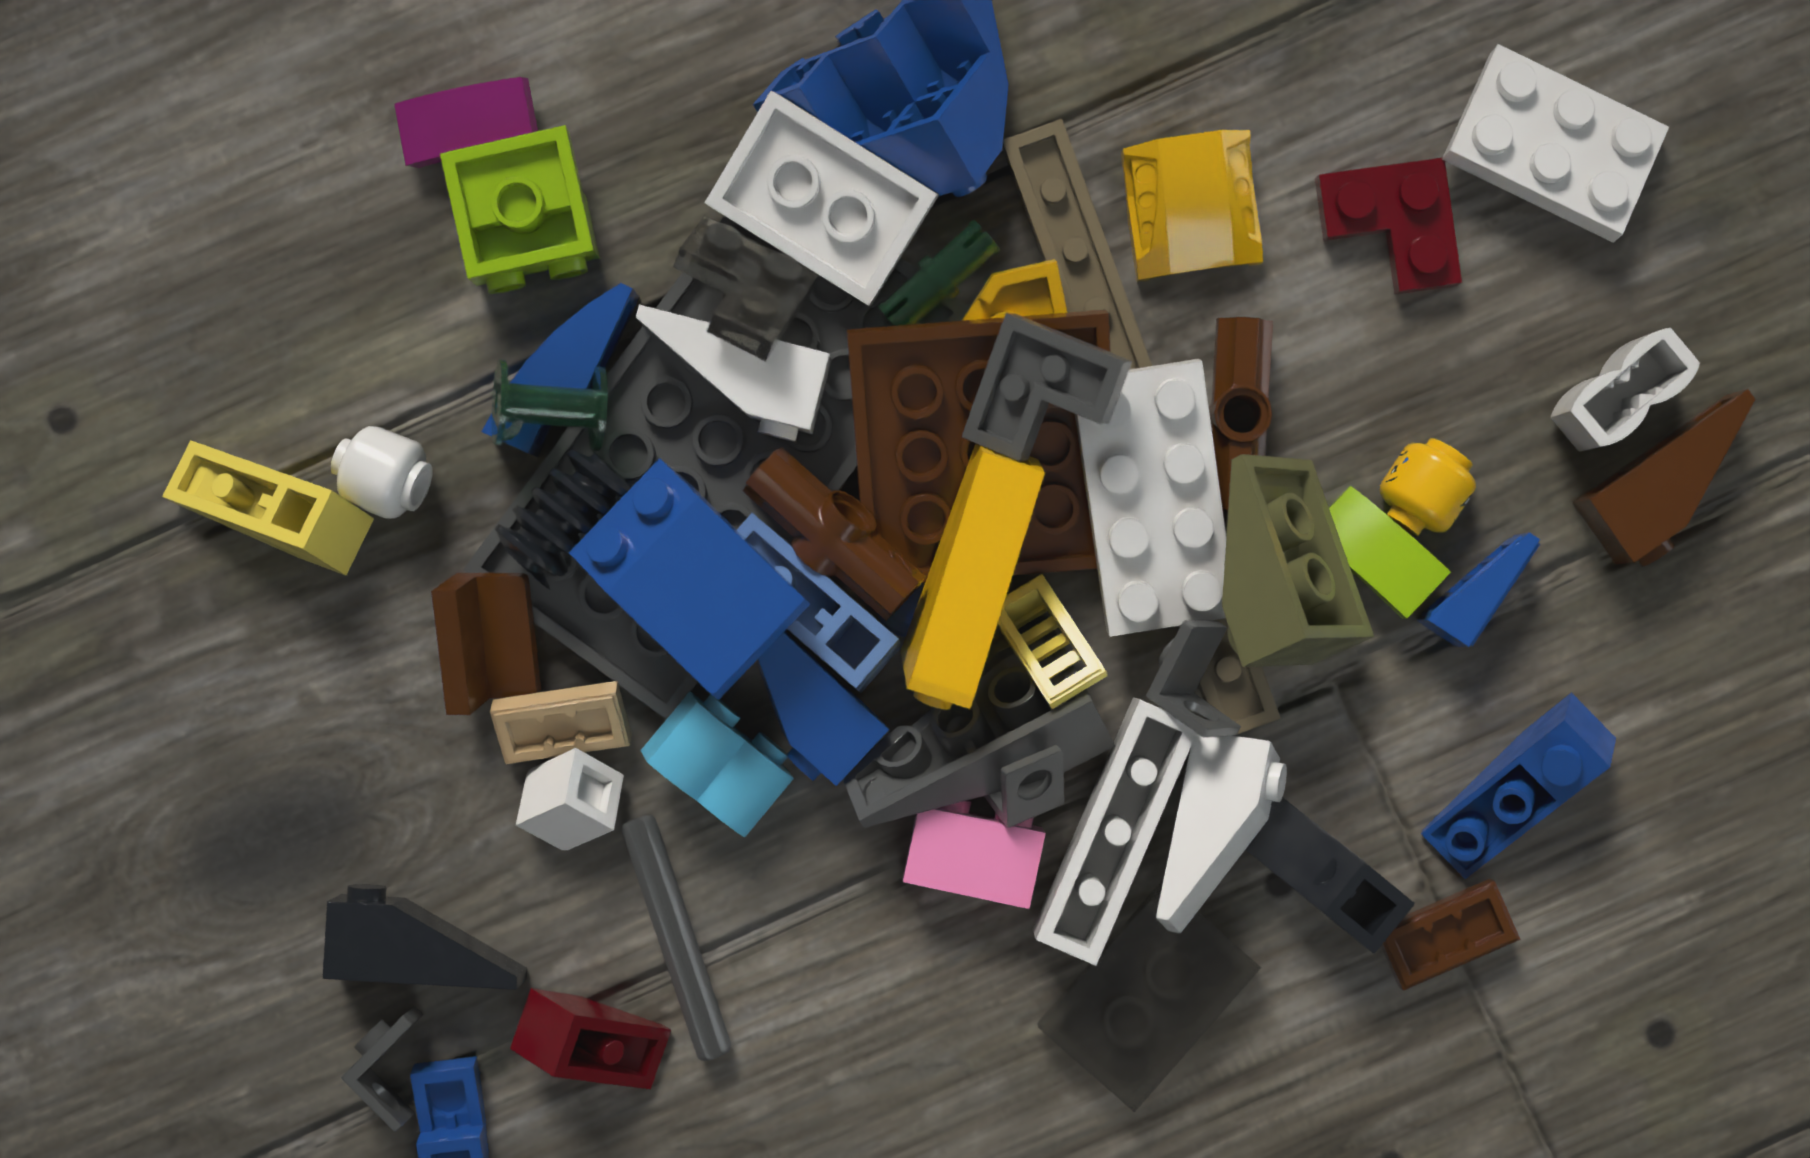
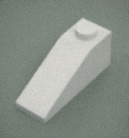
[636,305,831,441]
[1156,733,1287,933]

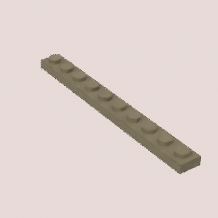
[1002,119,1281,734]

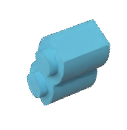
[641,692,794,837]

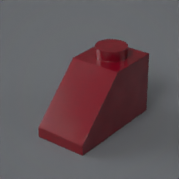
[510,988,672,1090]

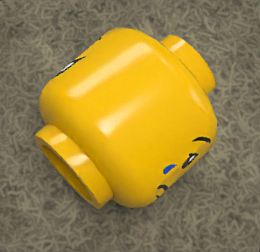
[1380,438,1476,537]

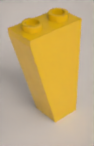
[900,443,1045,710]

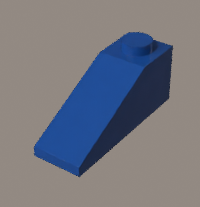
[756,631,889,786]

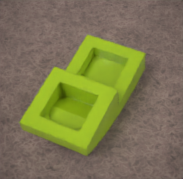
[1329,486,1451,619]

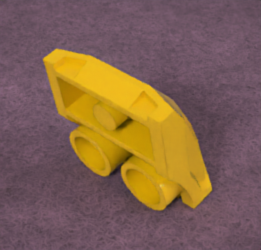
[1121,130,1263,282]

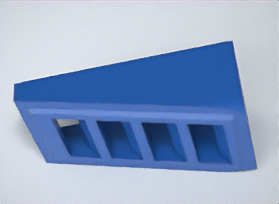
[1417,532,1540,647]

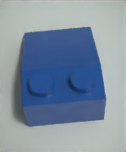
[569,458,810,700]

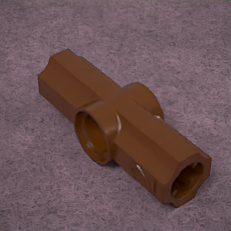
[1209,317,1273,512]
[743,447,926,621]

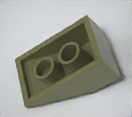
[1222,454,1374,667]

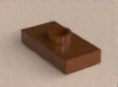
[1381,879,1521,991]

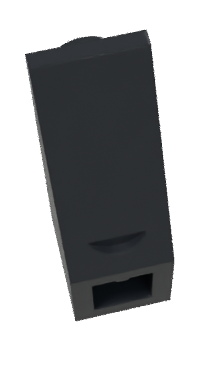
[1245,797,1415,954]

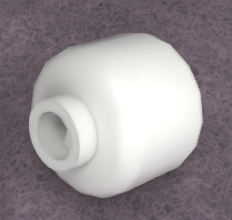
[331,426,433,519]

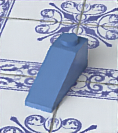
[737,513,902,693]

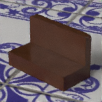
[431,573,541,715]

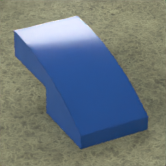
[410,1056,489,1158]

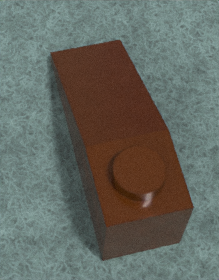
[1572,389,1756,567]

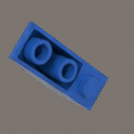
[1421,692,1616,879]

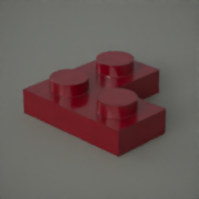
[1315,157,1462,295]

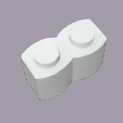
[1551,328,1700,452]

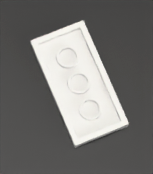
[1075,359,1226,637]

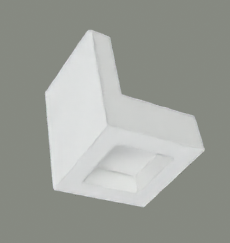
[516,748,624,850]

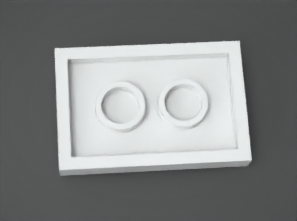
[1442,44,1669,243]
[705,91,939,306]

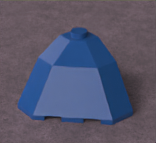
[753,0,1009,197]

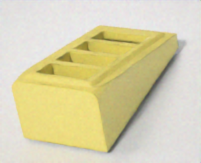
[997,574,1108,709]

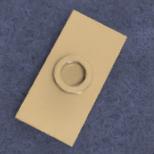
[490,681,632,764]

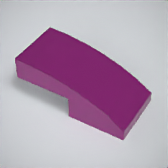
[394,77,538,168]

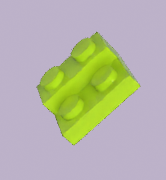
[440,125,600,294]

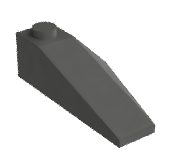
[843,616,1115,828]

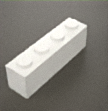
[1033,697,1197,966]

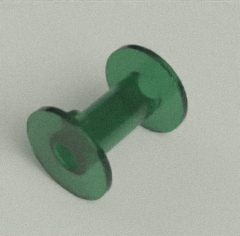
[492,359,608,451]

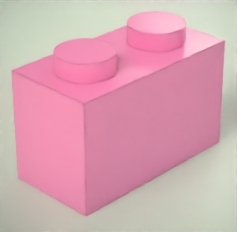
[903,800,1046,909]

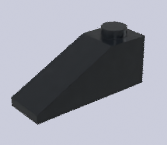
[322,884,527,990]

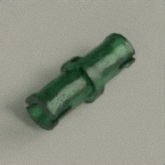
[877,219,1000,326]

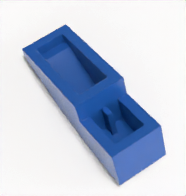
[481,283,640,457]

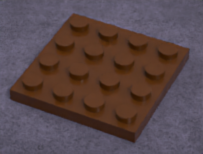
[847,310,1111,583]

